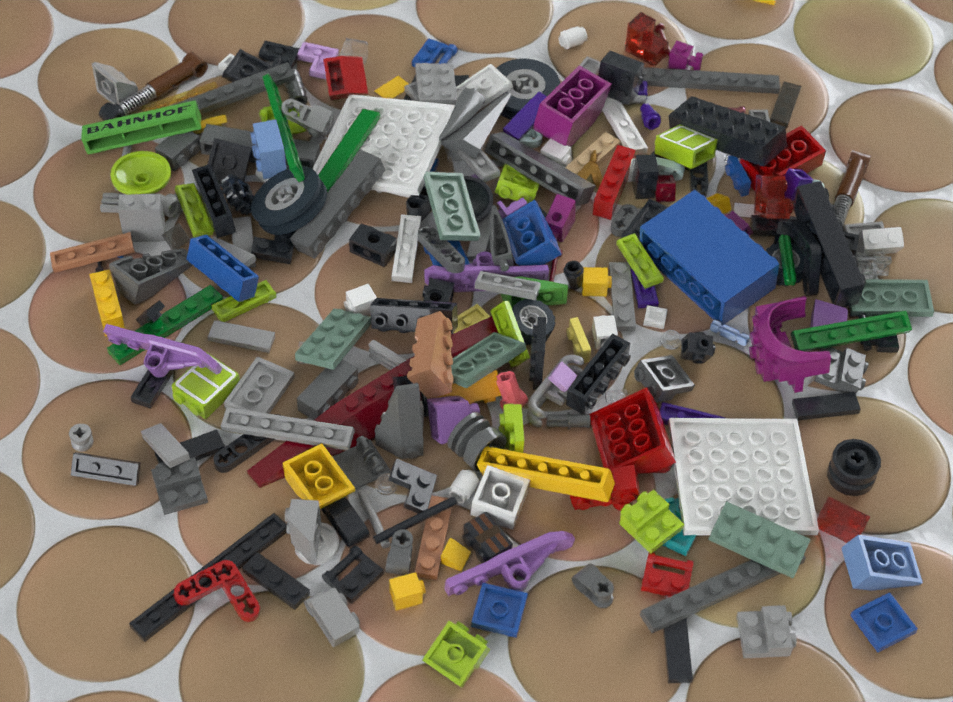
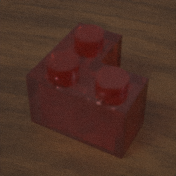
[625,12,669,67]
[754,174,793,219]

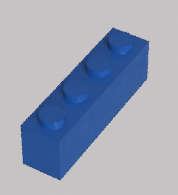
[186,235,259,302]

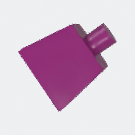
[545,194,576,242]

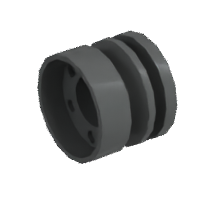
[447,412,507,472]

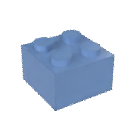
[250,119,286,179]

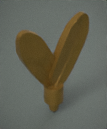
[577,150,603,189]

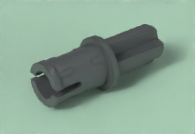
[546,412,590,430]

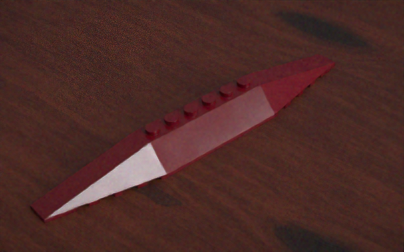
[247,316,498,488]

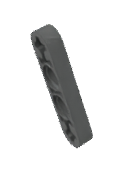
[418,226,465,273]

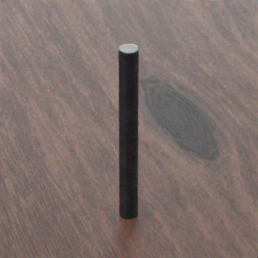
[373,496,457,545]

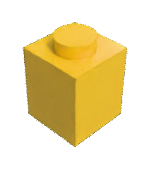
[582,267,612,297]
[389,572,426,611]

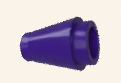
[640,103,661,130]

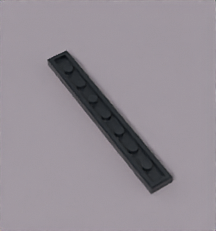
[129,513,287,642]

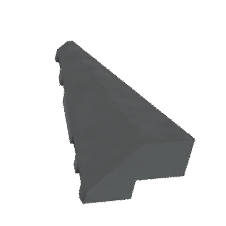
[441,93,511,158]

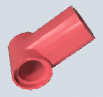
[496,371,528,410]

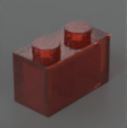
[817,497,870,543]

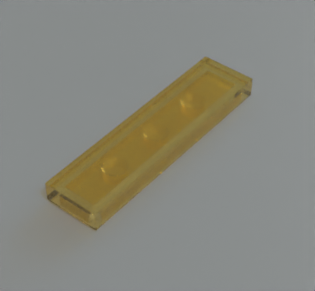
[141,81,218,112]

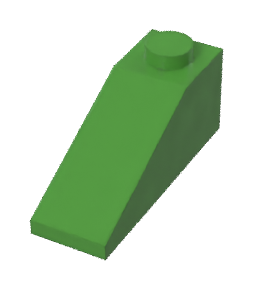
[501,276,568,308]

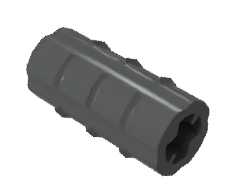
[285,69,308,105]

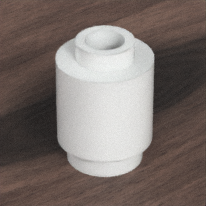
[559,26,587,49]
[449,470,479,503]

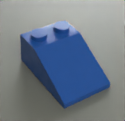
[502,200,561,266]

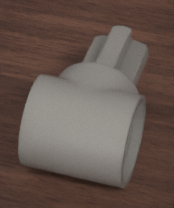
[161,193,180,218]

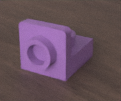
[497,198,527,219]

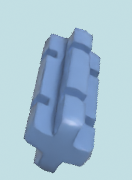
[710,320,750,346]

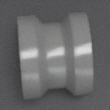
[69,424,94,452]

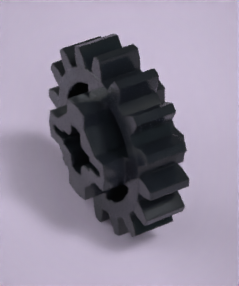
[220,174,254,215]

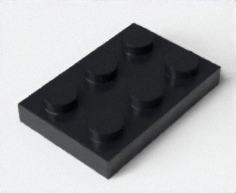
[529,317,547,390]

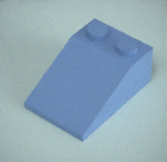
[841,535,923,591]

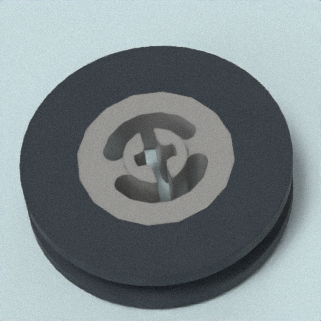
[490,58,561,120]
[251,166,327,235]

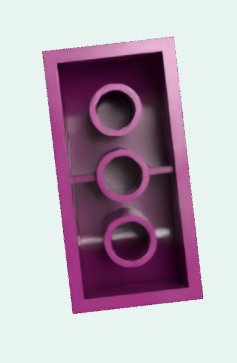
[533,65,611,147]

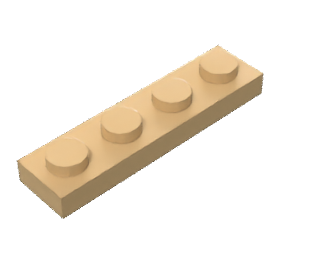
[565,132,621,174]

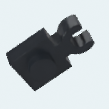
[135,300,165,326]

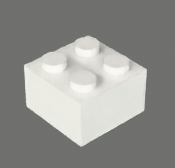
[471,465,530,530]

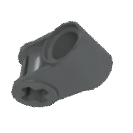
[385,529,413,576]
[571,563,614,608]

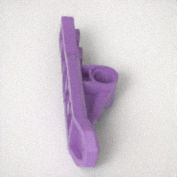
[424,251,549,292]
[103,324,222,378]
[444,531,575,597]

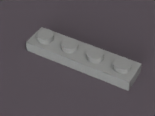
[609,262,636,331]

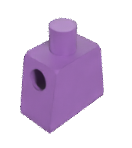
[810,299,848,328]
[427,396,480,445]

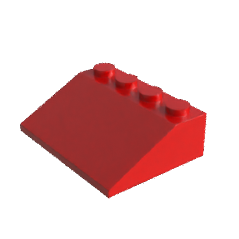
[590,387,676,476]

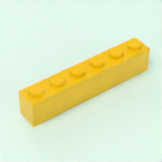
[477,446,615,502]

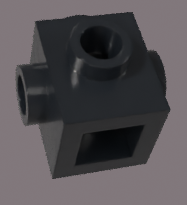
[681,332,715,364]

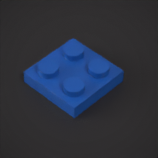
[471,583,528,638]
[850,592,918,652]

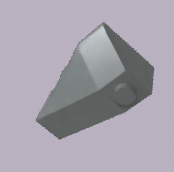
[109,248,193,304]

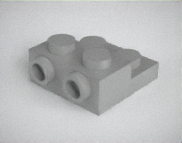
[736,605,797,658]

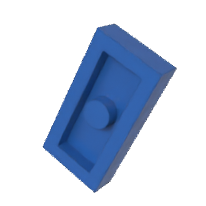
[725,155,751,197]

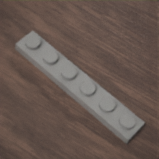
[221,407,354,451]

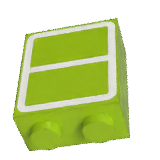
[655,125,717,169]
[171,353,240,420]

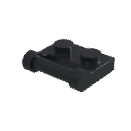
[322,545,384,604]

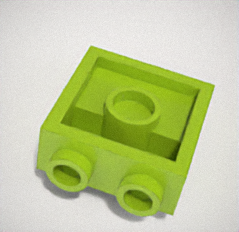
[494,164,539,204]
[498,403,524,453]
[619,490,684,554]
[422,621,491,688]

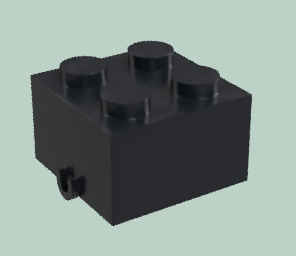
[598,50,644,105]

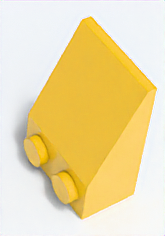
[283,443,356,509]

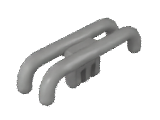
[527,355,584,427]

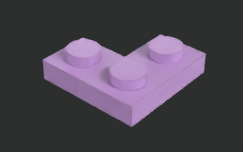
[297,42,339,79]

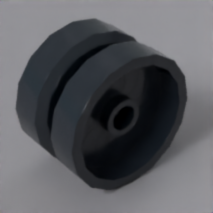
[827,439,881,496]

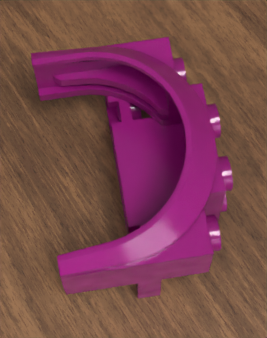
[749,296,831,393]

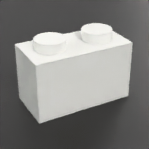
[857,227,904,256]

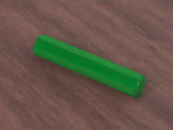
[779,235,797,286]

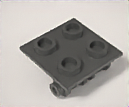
[333,436,391,490]

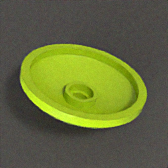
[110,151,171,195]

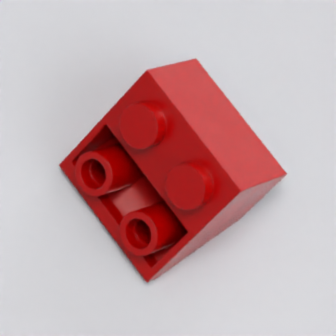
[323,56,368,101]

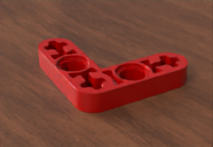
[174,560,260,622]

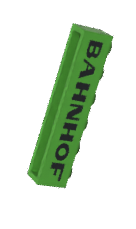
[81,100,201,155]

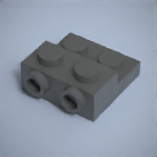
[814,347,869,394]
[634,355,695,403]
[151,457,208,515]

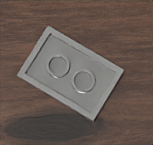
[415,63,457,105]
[224,356,295,414]

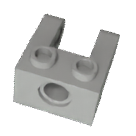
[282,99,334,138]

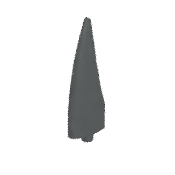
[439,87,486,140]
[490,205,514,271]

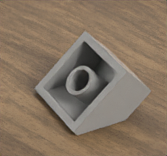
[92,62,138,104]
[285,499,321,565]

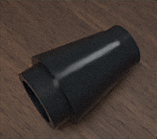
[563,260,584,290]

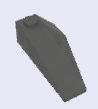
[375,383,424,459]

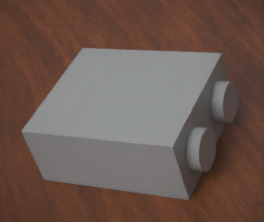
[118,194,166,242]

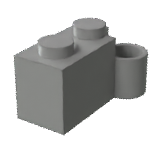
[304,587,360,648]

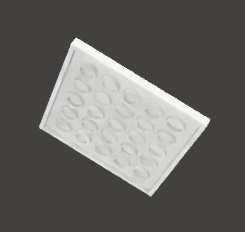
[312,94,455,196]
[668,418,819,535]

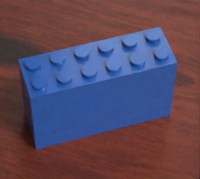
[639,190,779,325]

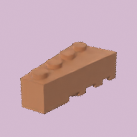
[407,311,453,399]

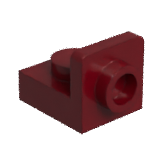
[655,175,676,202]

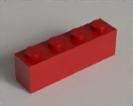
[592,145,636,220]

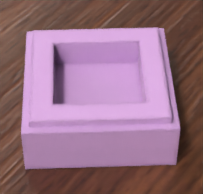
[548,361,578,393]

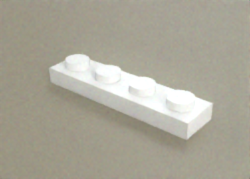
[602,97,648,155]
[392,215,421,283]

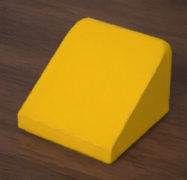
[707,193,731,214]
[441,538,471,572]

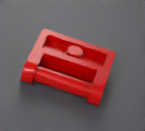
[641,552,694,597]

